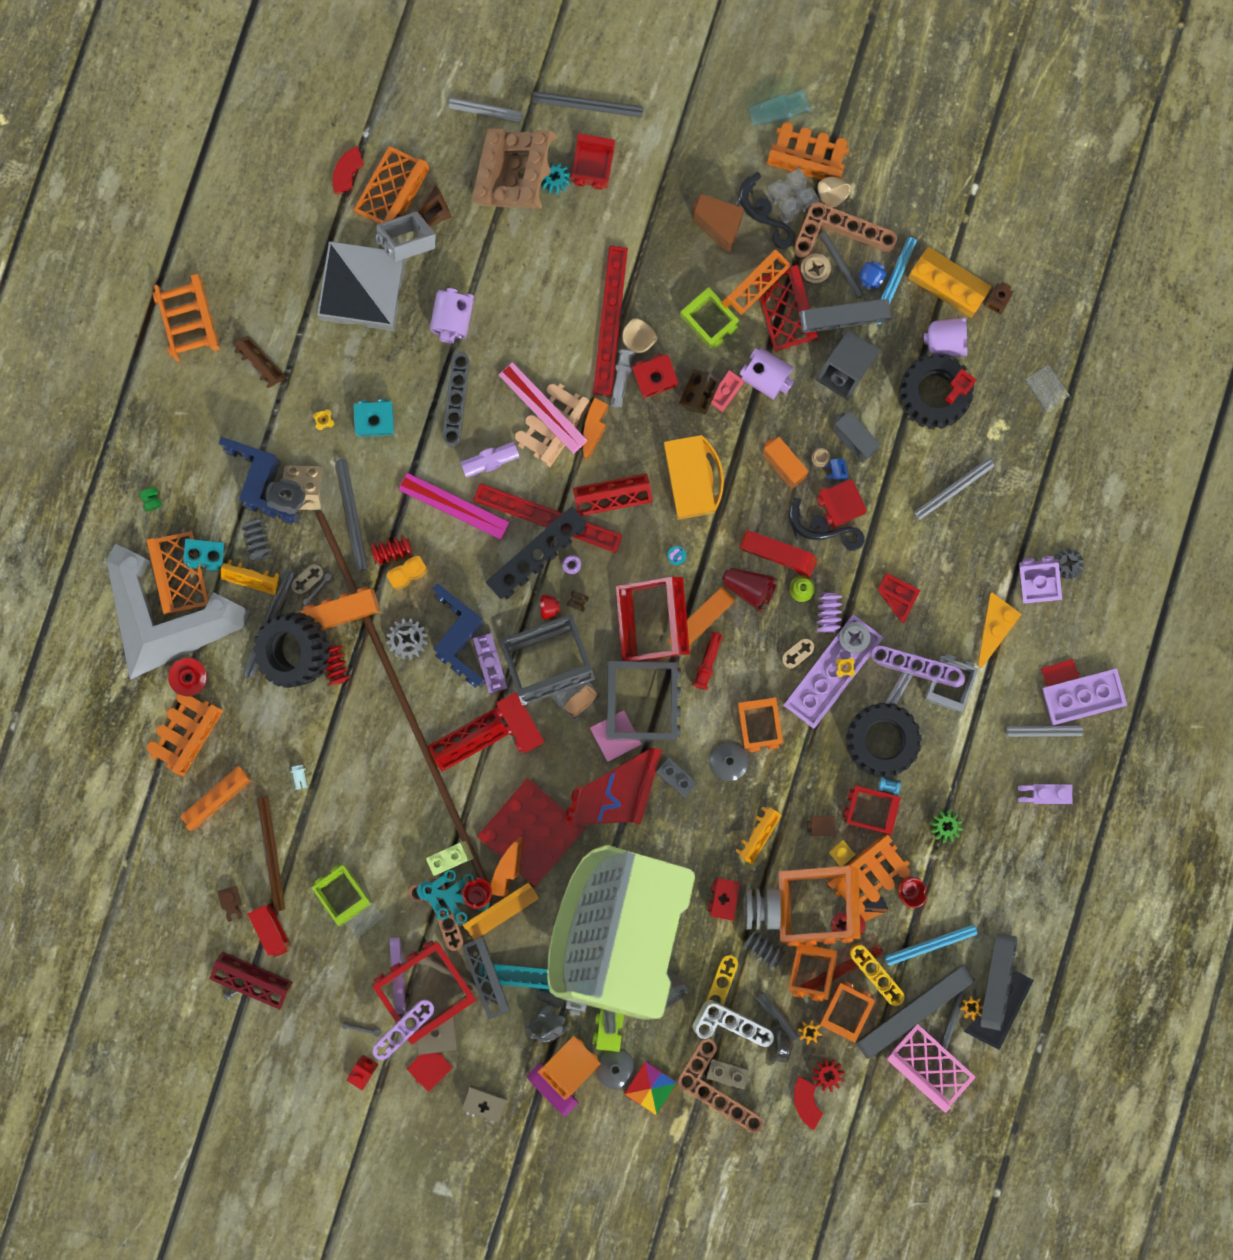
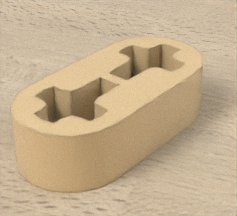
[782,639,814,669]

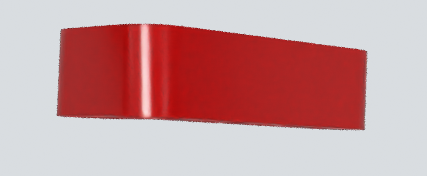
[739,530,818,578]

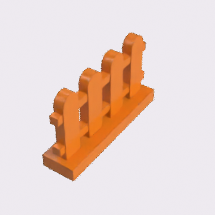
[767,122,850,180]
[147,694,224,777]
[825,834,910,914]

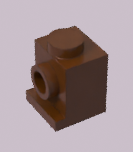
[984,282,1014,315]

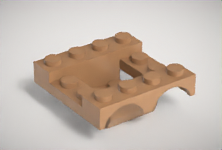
[471,129,558,209]

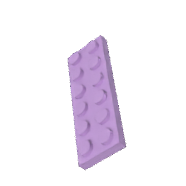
[783,614,884,729]

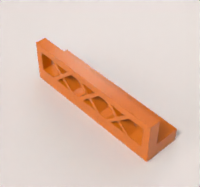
[721,249,791,315]
[180,766,252,831]

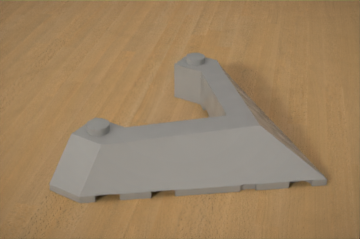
[106,544,251,680]

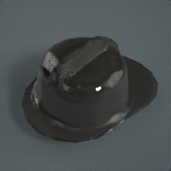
[765,1019,793,1066]

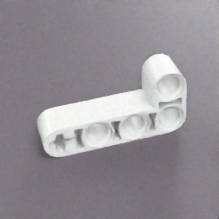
[693,1000,774,1047]

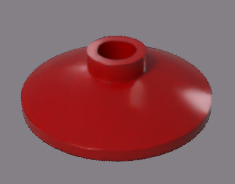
[168,658,207,696]

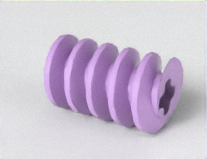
[817,593,842,633]

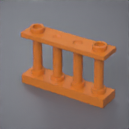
[153,274,220,361]

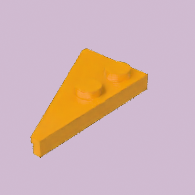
[978,593,1022,668]

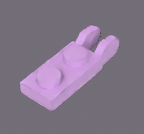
[1018,784,1072,804]

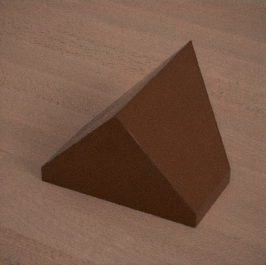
[418,185,451,227]

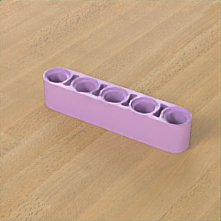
[872,646,965,687]

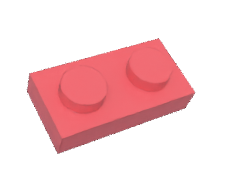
[711,370,745,413]

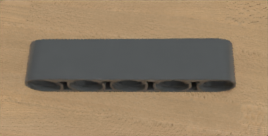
[799,299,892,333]
[443,352,470,447]
[981,933,1018,1031]

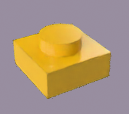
[828,840,856,866]

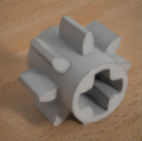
[566,1000,586,1016]

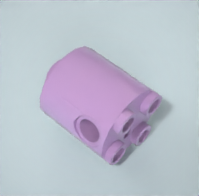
[429,288,474,343]
[740,347,794,400]

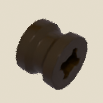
[566,591,589,612]

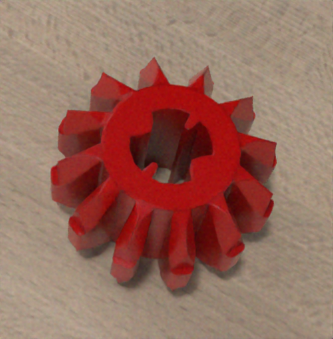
[812,1058,845,1092]

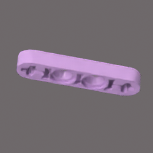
[390,937,406,1014]
[373,999,434,1060]

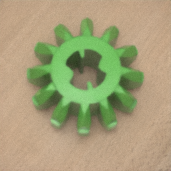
[930,810,963,843]

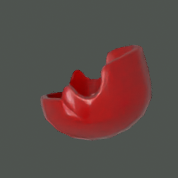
[897,876,927,908]
[462,878,492,909]

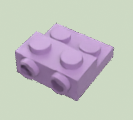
[1019,556,1062,604]

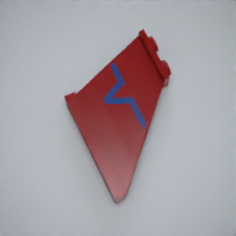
[565,747,662,826]

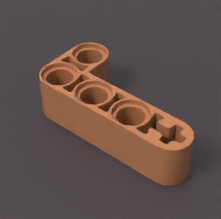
[408,878,464,951]

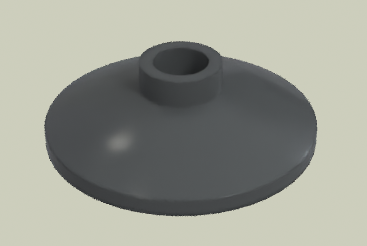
[710,742,749,781]
[596,1050,635,1089]

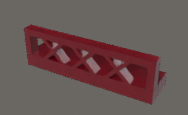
[209,951,293,1010]

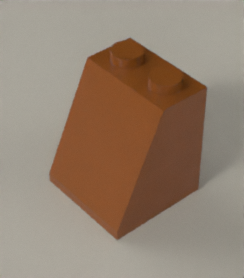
[691,194,744,253]

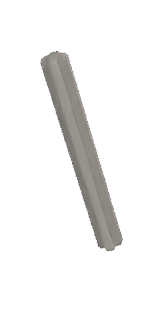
[914,458,994,520]

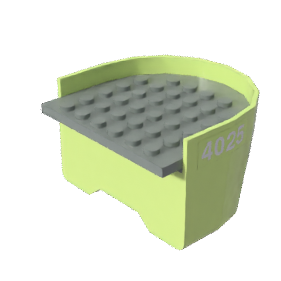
[547,845,695,1019]

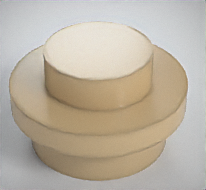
[811,448,831,467]

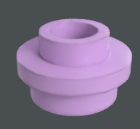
[562,555,581,574]

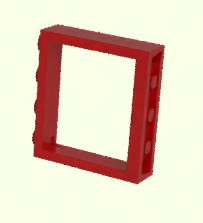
[616,577,690,662]
[372,940,477,1045]

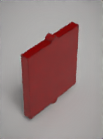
[1041,659,1080,687]
[407,1052,453,1092]

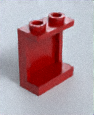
[570,133,615,190]

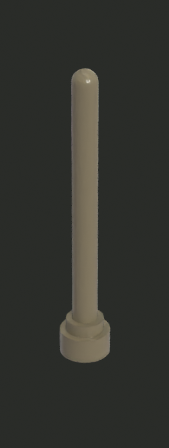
[418,955,498,1004]

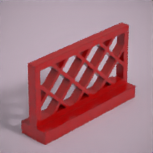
[755,265,819,352]

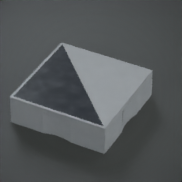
[317,242,406,331]

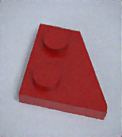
[877,573,921,623]

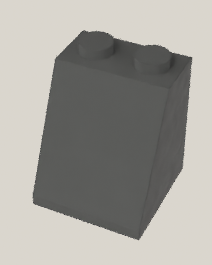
[816,330,880,400]

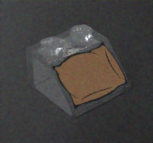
[549,667,601,722]

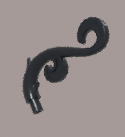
[736,172,795,249]
[788,497,865,551]

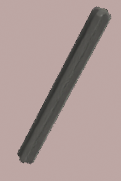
[532,91,644,117]
[336,459,368,571]
[243,570,295,678]

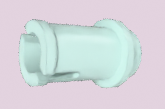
[290,765,308,790]

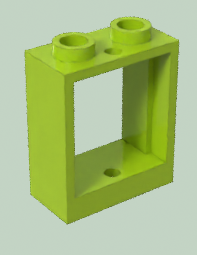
[680,287,739,349]
[312,865,372,926]

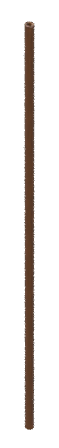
[316,511,488,881]

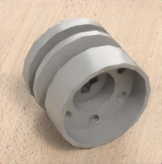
[743,889,781,929]

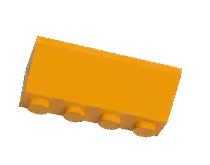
[908,247,992,318]

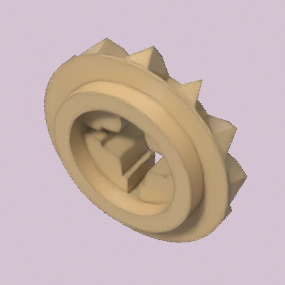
[800,253,831,284]

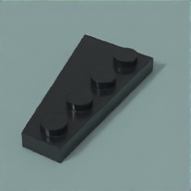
[964,971,1034,1050]

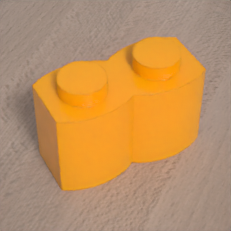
[386,556,428,590]

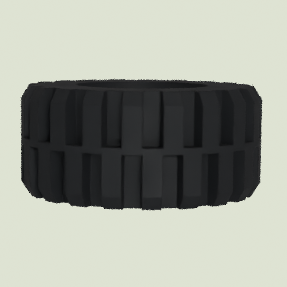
[898,353,974,429]
[253,612,330,688]
[846,703,922,777]

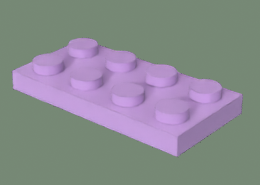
[1042,668,1127,725]

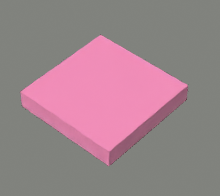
[590,710,642,762]

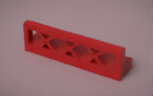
[573,473,653,516]
[428,708,509,772]

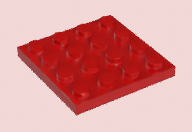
[477,778,586,887]

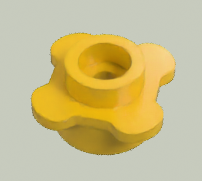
[313,409,334,430]
[835,657,855,677]

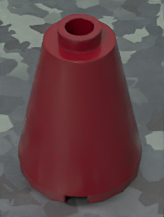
[722,568,778,613]

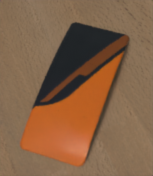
[860,897,889,921]

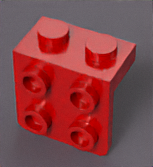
[816,479,867,528]

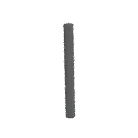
[819,231,864,299]
[934,991,966,1066]

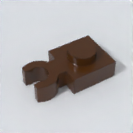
[217,886,242,922]

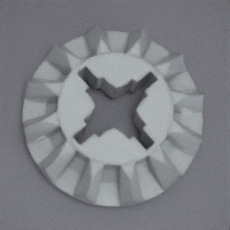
[839,622,870,653]

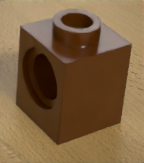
[807,816,836,836]

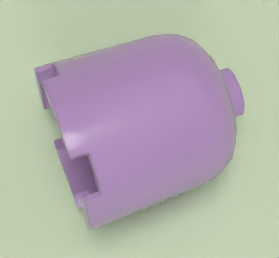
[924,318,967,356]

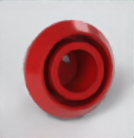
[540,594,560,620]

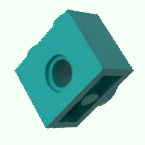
[354,399,395,437]

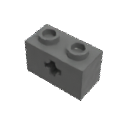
[656,758,698,798]

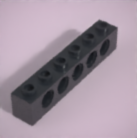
[486,506,587,600]

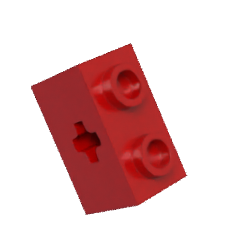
[707,878,741,921]

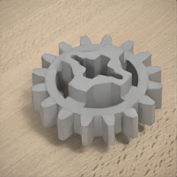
[386,619,428,660]

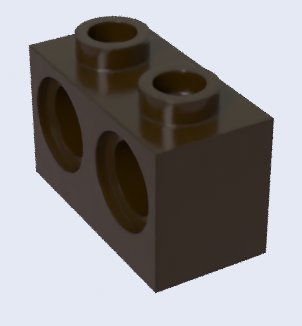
[679,369,721,415]

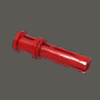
[691,631,723,691]

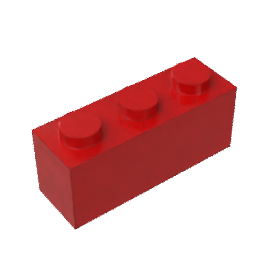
[495,692,545,754]

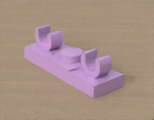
[473,633,507,694]

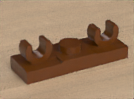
[235,336,286,388]

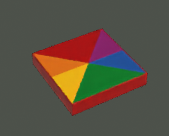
[624,1061,678,1116]

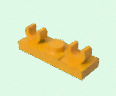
[221,559,279,595]
[736,807,782,865]

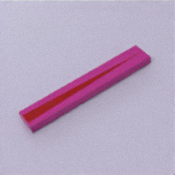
[398,473,509,540]

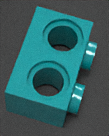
[183,539,224,571]

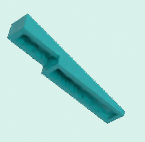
[478,963,549,989]

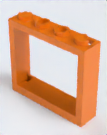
[779,866,860,946]

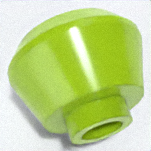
[789,576,815,602]

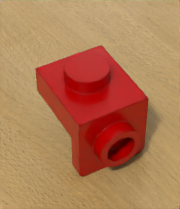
[346,1055,378,1091]

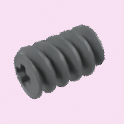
[242,518,273,560]
[742,929,786,969]

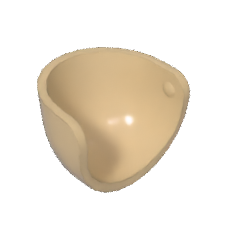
[818,177,851,208]
[623,318,658,353]

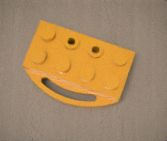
[664,435,724,520]

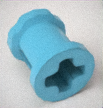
[878,777,901,796]

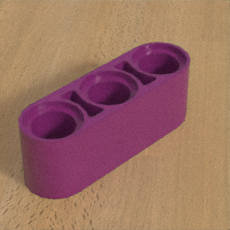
[526,1063,579,1117]

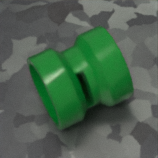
[138,487,163,512]

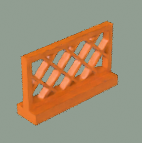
[353,146,430,224]
[147,531,208,616]

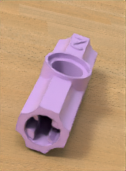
[460,442,520,478]

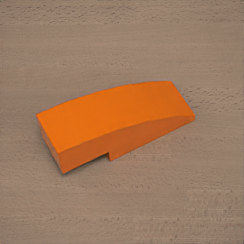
[583,398,608,461]
[491,837,523,897]

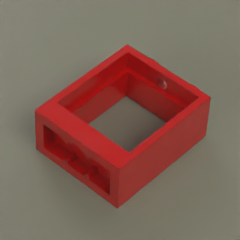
[843,786,901,835]
[247,904,291,958]

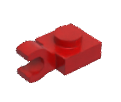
[945,369,977,404]

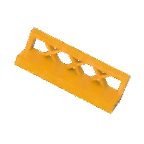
[463,882,540,941]

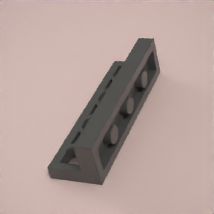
[462,937,510,1019]

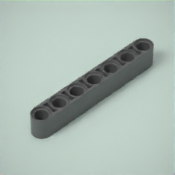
[856,964,975,1059]

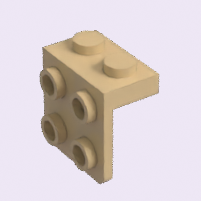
[283,465,322,510]

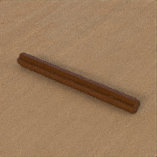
[258,797,285,912]

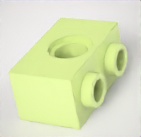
[426,841,474,876]

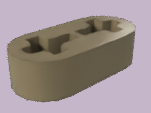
[292,564,324,595]

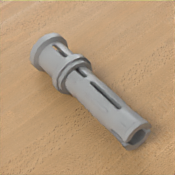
[610,349,636,408]

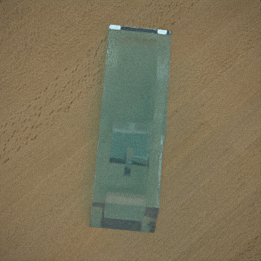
[749,90,811,126]

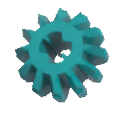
[541,162,571,195]

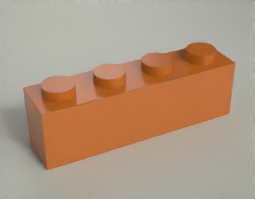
[298,587,381,631]

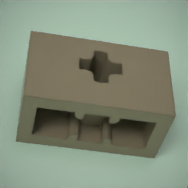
[706,1058,750,1090]
[462,1085,508,1124]

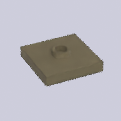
[414,1012,457,1055]

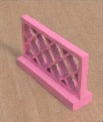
[885,1024,976,1113]

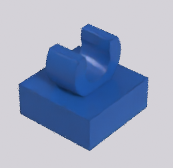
[825,459,848,480]

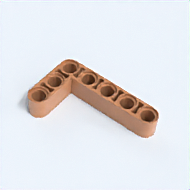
[794,203,897,258]
[678,1038,763,1133]

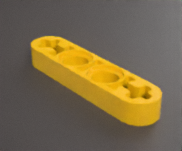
[849,943,904,1006]
[702,955,738,1028]

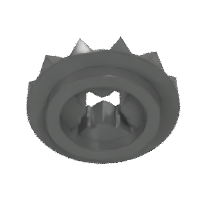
[1054,549,1084,579]

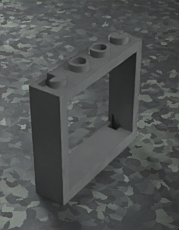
[499,614,595,706]
[606,661,681,741]

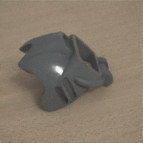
[526,1004,570,1043]

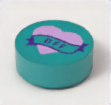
[667,546,686,566]

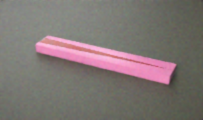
[499,362,587,454]

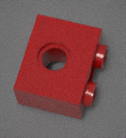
[632,354,679,399]

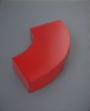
[333,146,364,195]
[794,1076,823,1130]

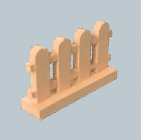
[515,384,591,467]

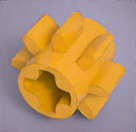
[960,996,984,1021]
[797,1020,822,1044]

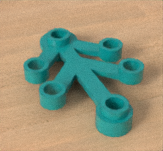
[417,870,489,924]

